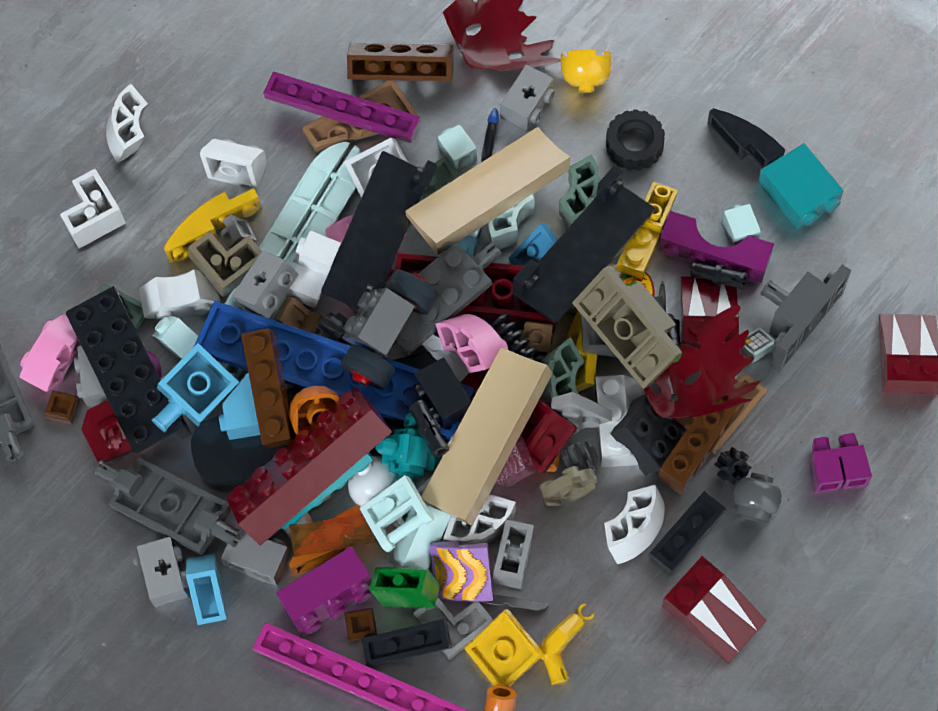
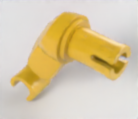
[539,603,594,685]

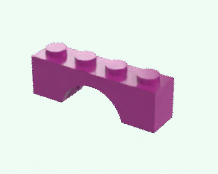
[658,211,774,283]

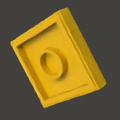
[464,609,545,687]

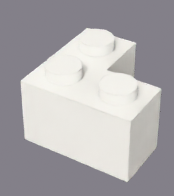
[60,169,126,248]
[285,231,341,308]

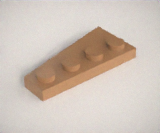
[302,80,418,152]

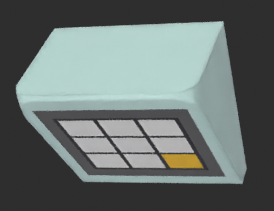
[742,327,776,364]

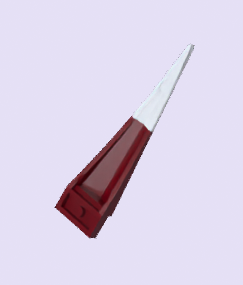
[422,334,578,473]

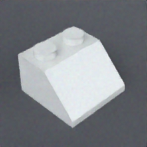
[200,139,267,190]

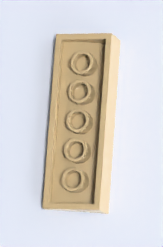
[406,127,570,255]
[421,347,553,526]

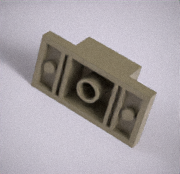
[572,266,682,389]

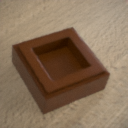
[44,390,80,425]
[344,608,377,643]

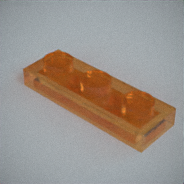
[289,513,378,557]

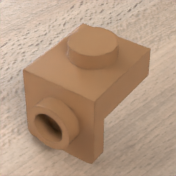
[273,296,323,334]
[523,321,553,353]

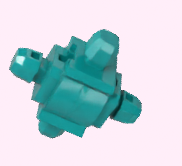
[375,413,442,484]

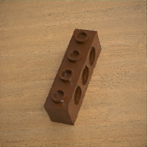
[347,43,454,81]
[658,387,746,495]

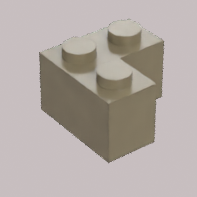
[188,231,262,297]

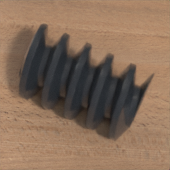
[490,313,543,362]

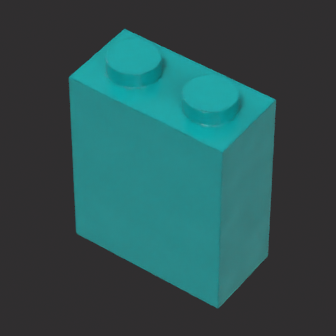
[758,143,843,229]

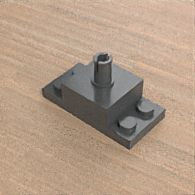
[760,264,851,372]

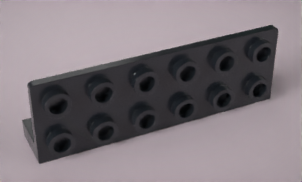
[321,151,438,310]
[512,165,655,324]
[66,286,192,454]

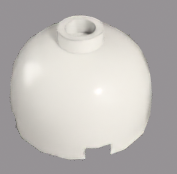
[348,456,398,509]

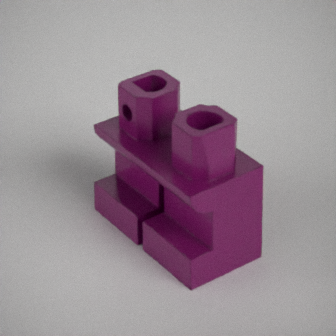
[809,433,872,493]

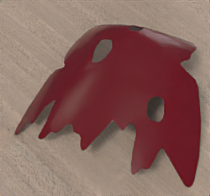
[443,0,561,71]
[643,305,761,418]

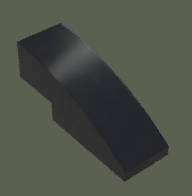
[707,108,786,169]

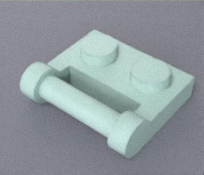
[360,475,434,552]

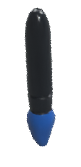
[481,108,499,162]

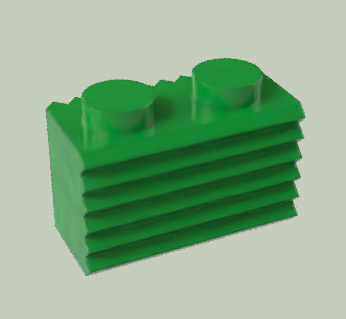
[369,567,440,610]

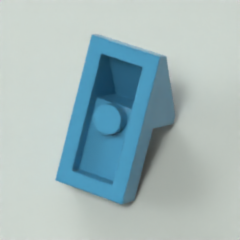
[508,223,558,266]

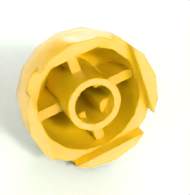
[561,49,612,93]

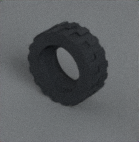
[606,109,665,171]

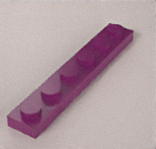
[263,71,421,143]

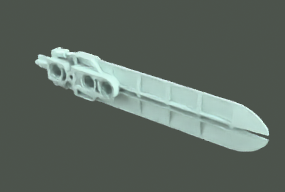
[218,141,361,395]

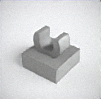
[220,215,257,248]

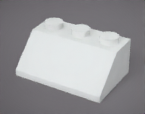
[595,375,651,467]

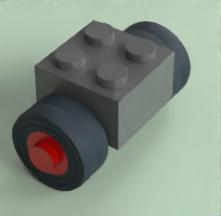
[341,269,439,390]

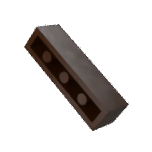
[241,328,296,449]

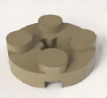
[540,466,598,506]

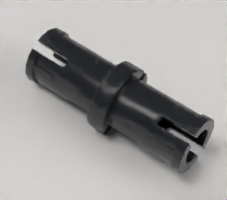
[690,261,748,290]
[409,400,449,458]

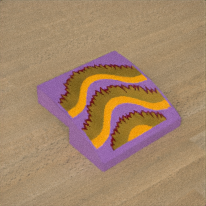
[430,540,493,602]

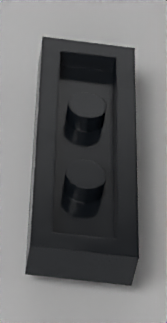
[649,491,726,574]
[361,619,452,667]

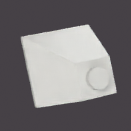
[344,138,407,197]

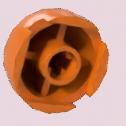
[288,386,340,434]

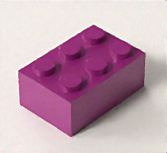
[276,546,371,636]

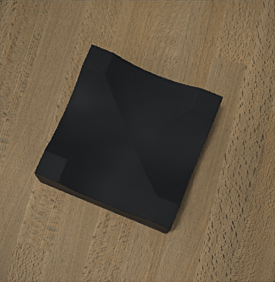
[610,394,683,476]

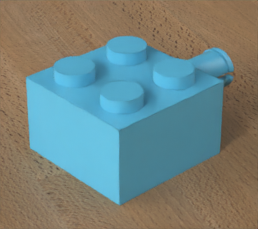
[152,343,239,432]

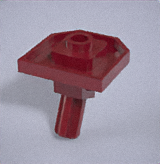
[81,400,132,466]

